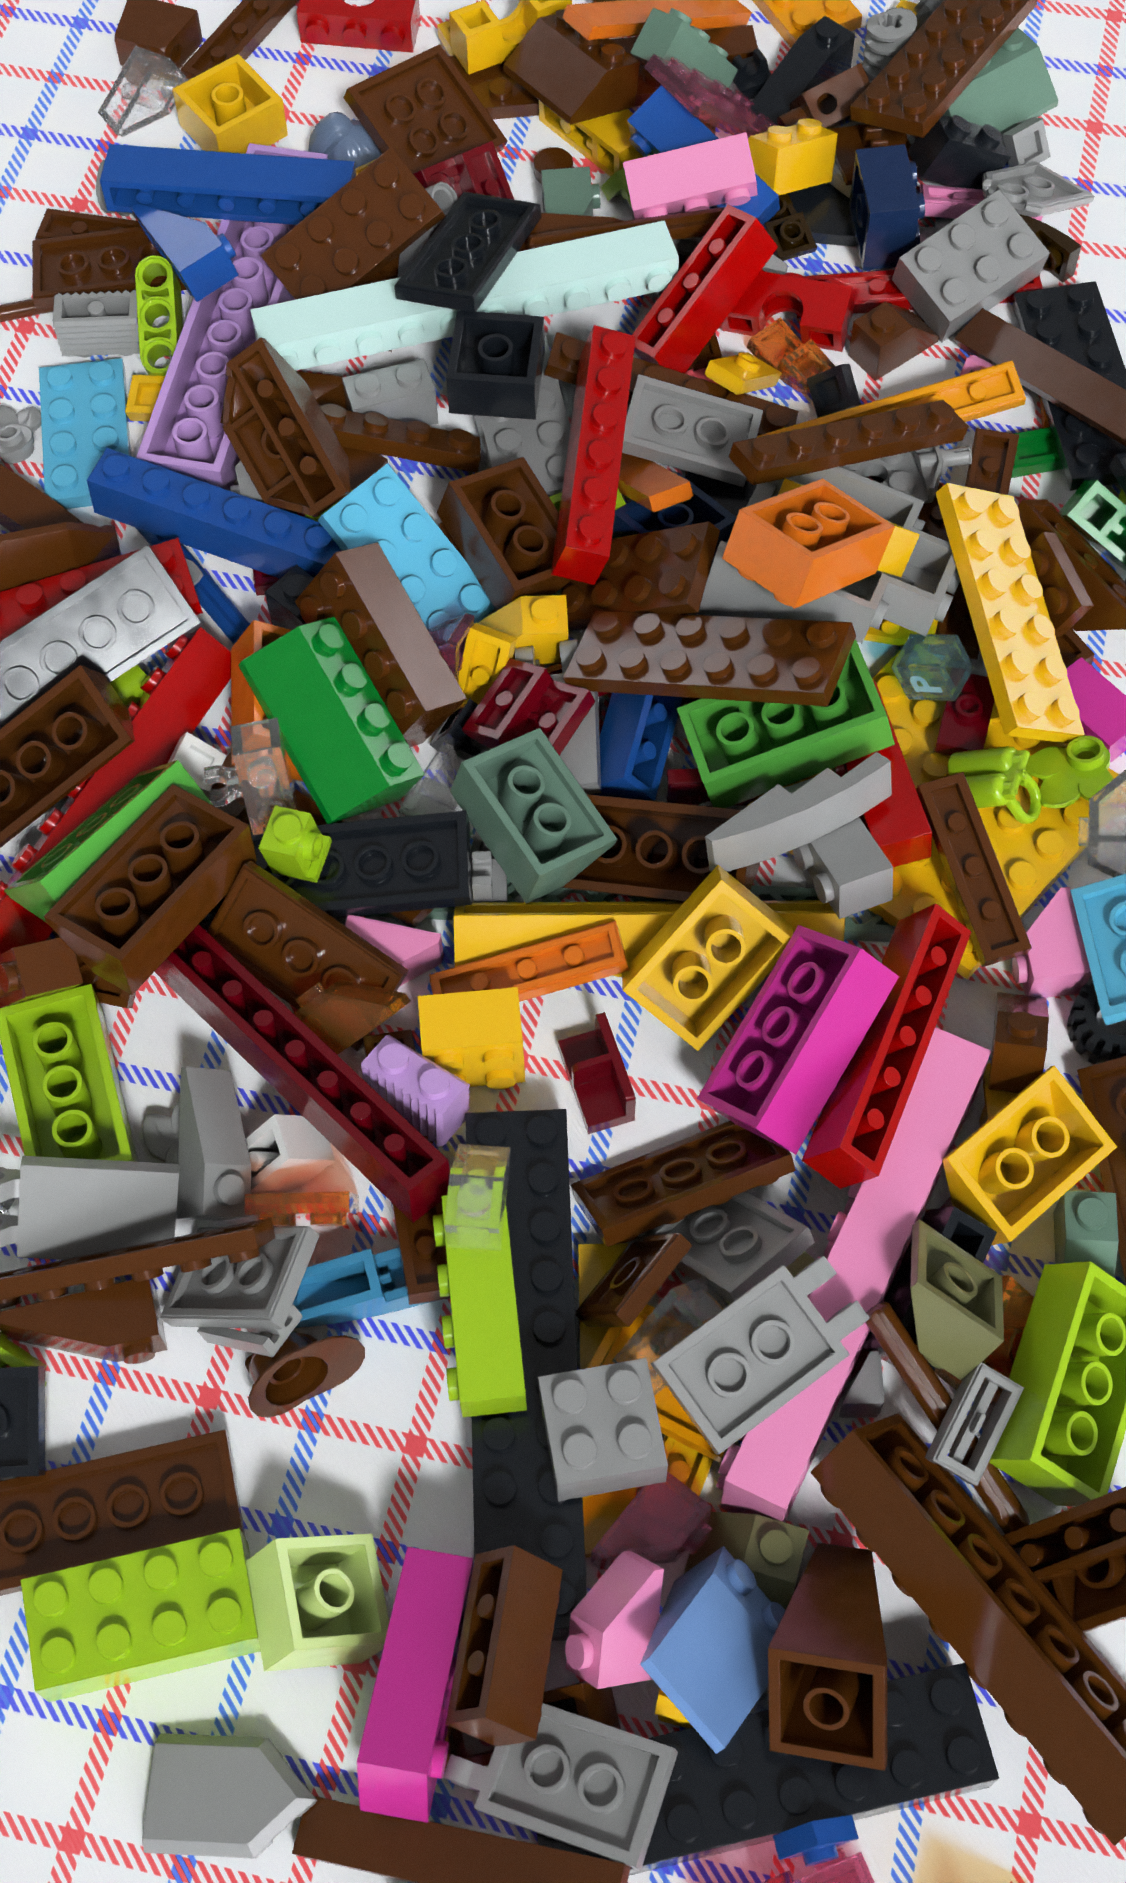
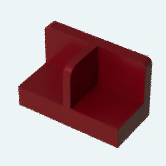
[558,1012,636,1134]

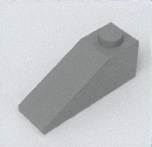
[176,1066,251,1221]

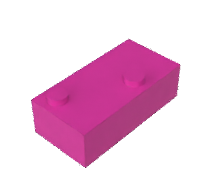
[697,925,899,1154]
[357,1547,473,1823]

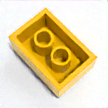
[622,865,794,1051]

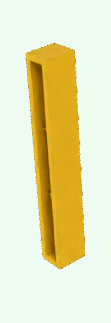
[453,900,845,977]

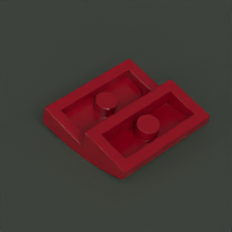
[413,141,515,200]
[462,658,596,756]

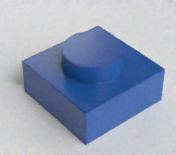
[773,1815,859,1866]

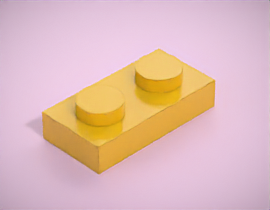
[457,623,517,704]

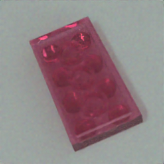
[644,54,777,138]

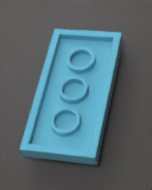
[39,358,131,509]
[318,463,495,654]

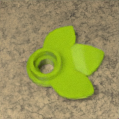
[1025,736,1113,808]

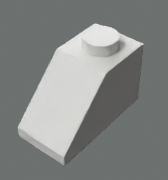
[246,1114,335,1204]

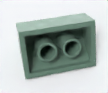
[944,28,1059,134]
[450,728,617,904]

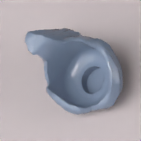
[308,112,382,168]

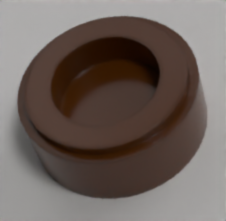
[534,147,573,184]

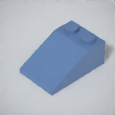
[640,1546,785,1754]

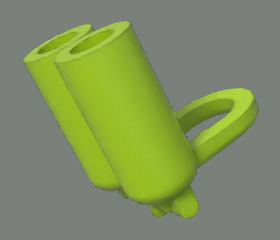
[948,746,1042,824]

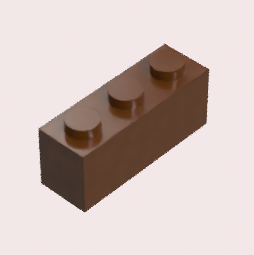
[445,1545,563,1747]

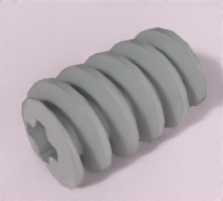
[862,8,917,83]

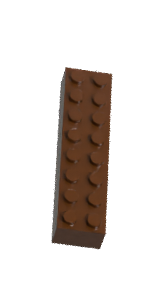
[810,1413,1126,1846]

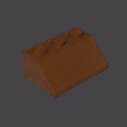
[503,9,640,125]
[437,457,571,611]

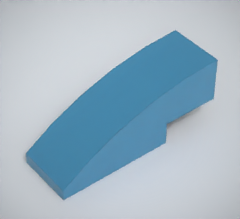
[293,1247,433,1328]

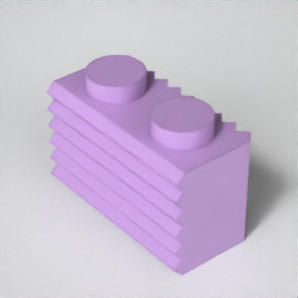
[361,1035,471,1147]

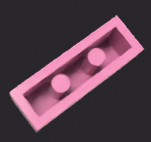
[623,132,758,219]

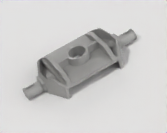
[841,445,972,504]

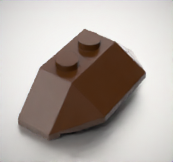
[222,337,351,517]
[1018,499,1126,631]
[0,522,121,592]
[1003,1487,1126,1633]

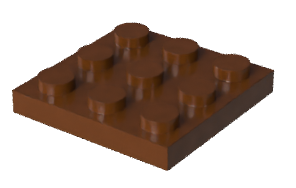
[343,44,508,173]

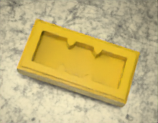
[704,353,782,395]

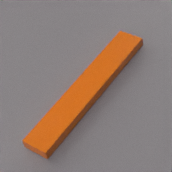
[562,0,752,40]

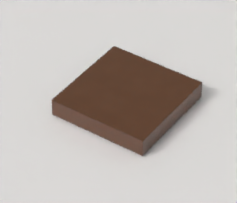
[575,1233,693,1327]

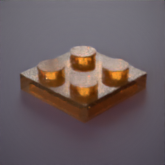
[244,1191,359,1226]

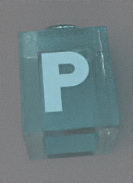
[891,634,974,701]

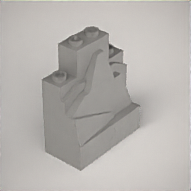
[697,467,960,644]

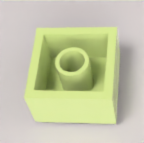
[246,1533,390,1672]

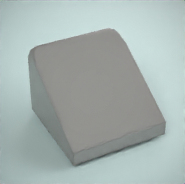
[839,1351,884,1418]

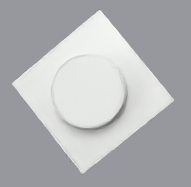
[168,732,227,791]

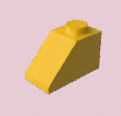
[478,595,568,664]

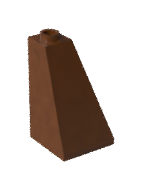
[768,1542,887,1771]

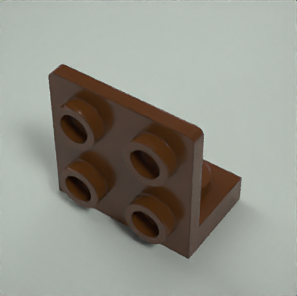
[1030,532,1094,638]

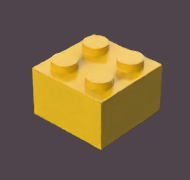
[172,54,288,154]
[418,987,526,1090]

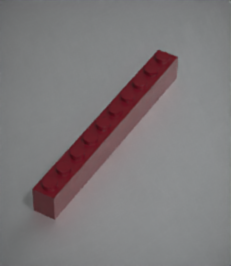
[154,924,452,1223]

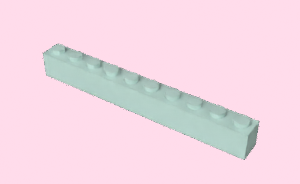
[250,220,679,371]

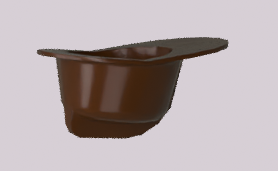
[245,1331,365,1418]

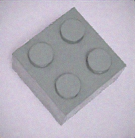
[538,1358,668,1501]

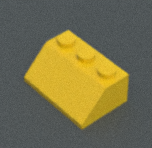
[942,1065,1117,1245]

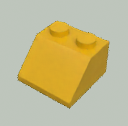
[748,119,838,196]

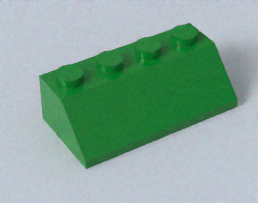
[238,616,425,824]

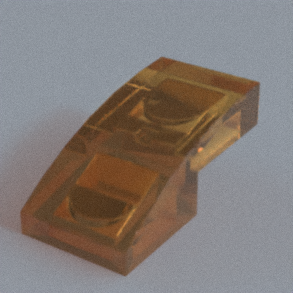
[746,317,835,395]

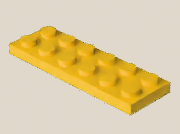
[935,483,1085,743]

